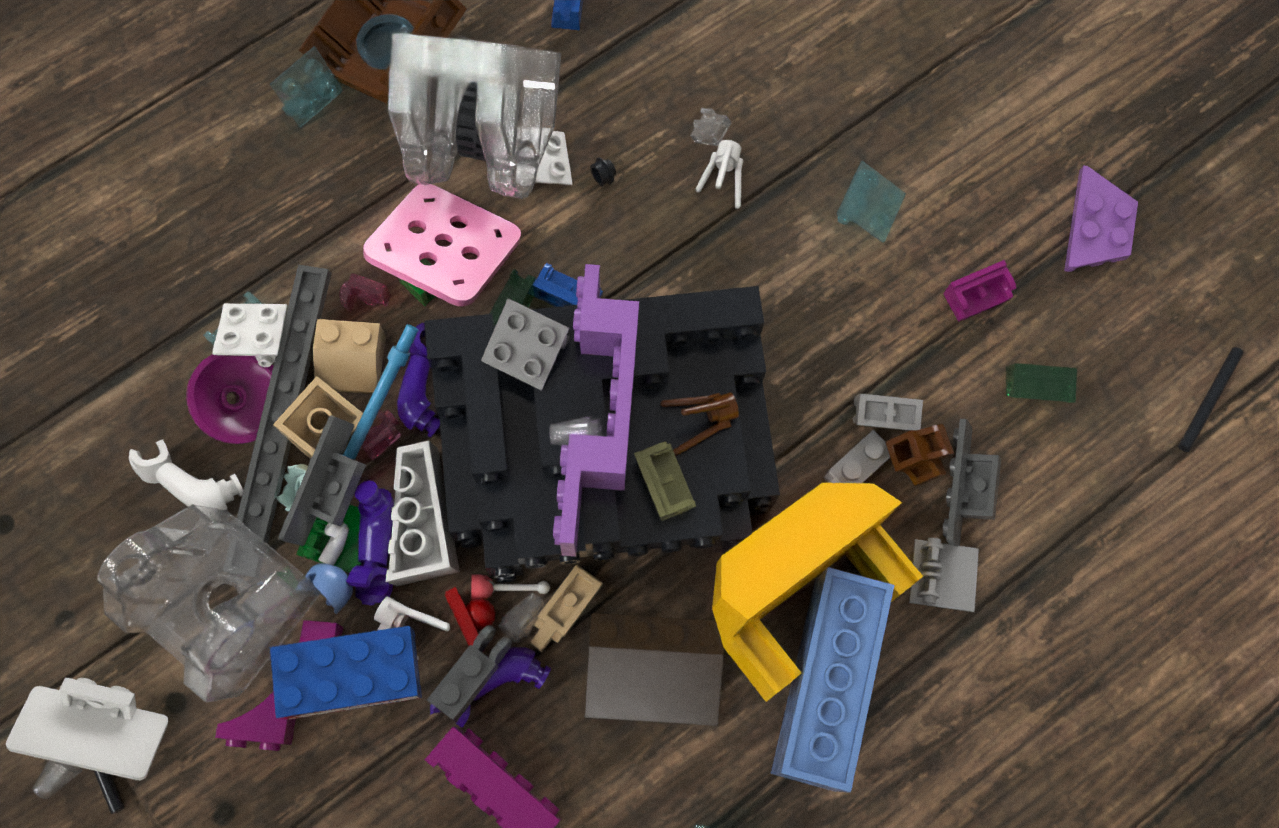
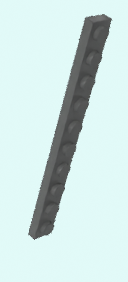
[224,265,332,578]

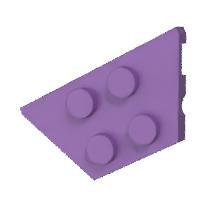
[1064,165,1138,272]

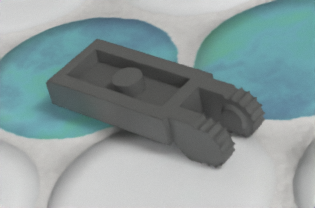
[427,625,512,722]

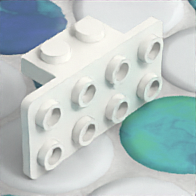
[6,677,168,781]

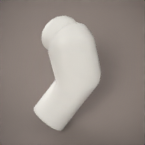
[318,522,349,565]

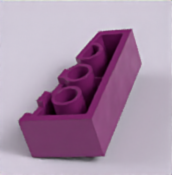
[424,727,561,828]

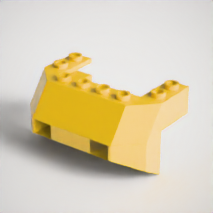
[712,483,923,702]

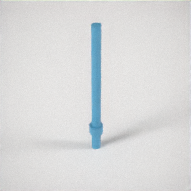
[343,324,419,460]

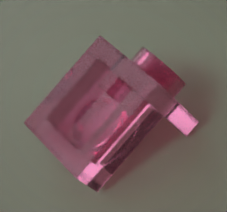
[339,273,391,312]
[361,409,401,461]

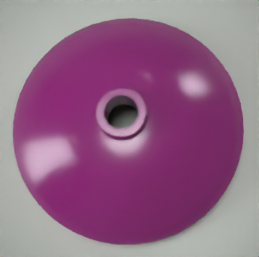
[186,354,274,444]

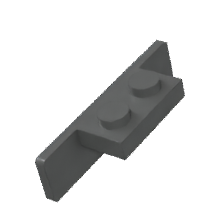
[279,415,366,546]
[943,419,1001,547]

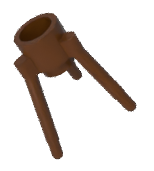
[660,392,739,456]

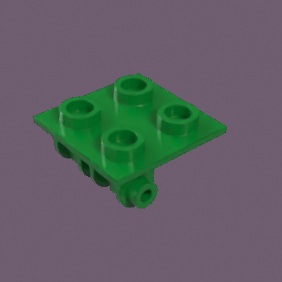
[296,505,362,573]

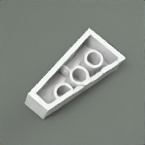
[386,440,460,586]

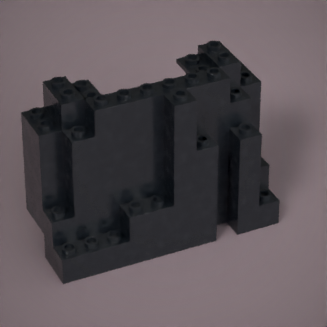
[424,286,780,583]

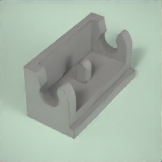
[853,394,923,431]

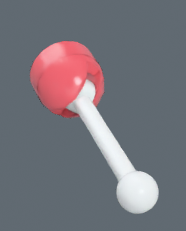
[471,574,550,601]

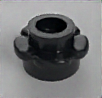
[590,157,616,186]

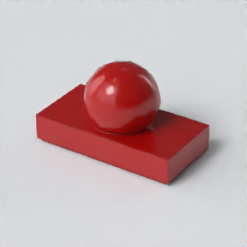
[444,587,496,652]

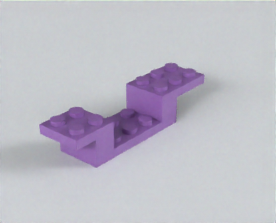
[553,264,639,556]

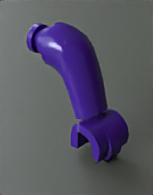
[397,323,440,438]
[346,481,394,605]
[430,647,551,728]

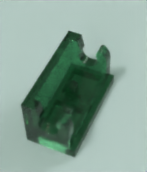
[489,269,536,325]
[1006,363,1077,403]

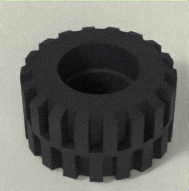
[456,81,513,163]

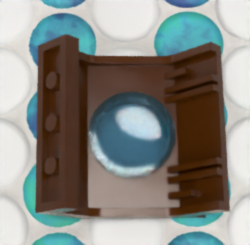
[299,0,467,104]

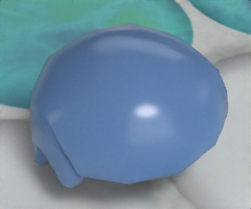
[306,563,353,614]

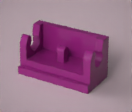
[943,260,1017,322]

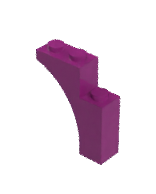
[215,620,343,751]

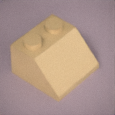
[313,319,386,394]
[273,376,363,459]

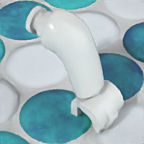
[129,440,243,515]

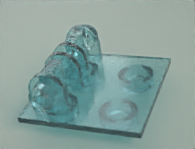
[270,46,343,128]
[837,161,906,243]

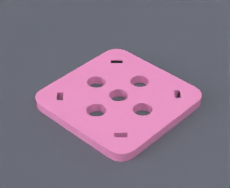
[363,184,521,306]

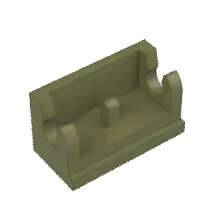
[634,442,696,521]

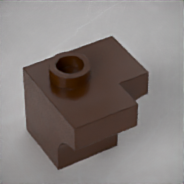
[885,424,954,486]

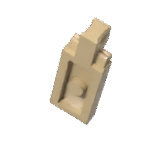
[530,565,603,653]

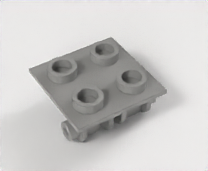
[481,299,570,390]
[909,538,979,612]

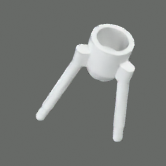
[695,140,743,209]
[374,596,450,659]

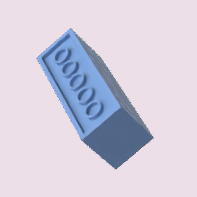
[771,567,894,792]

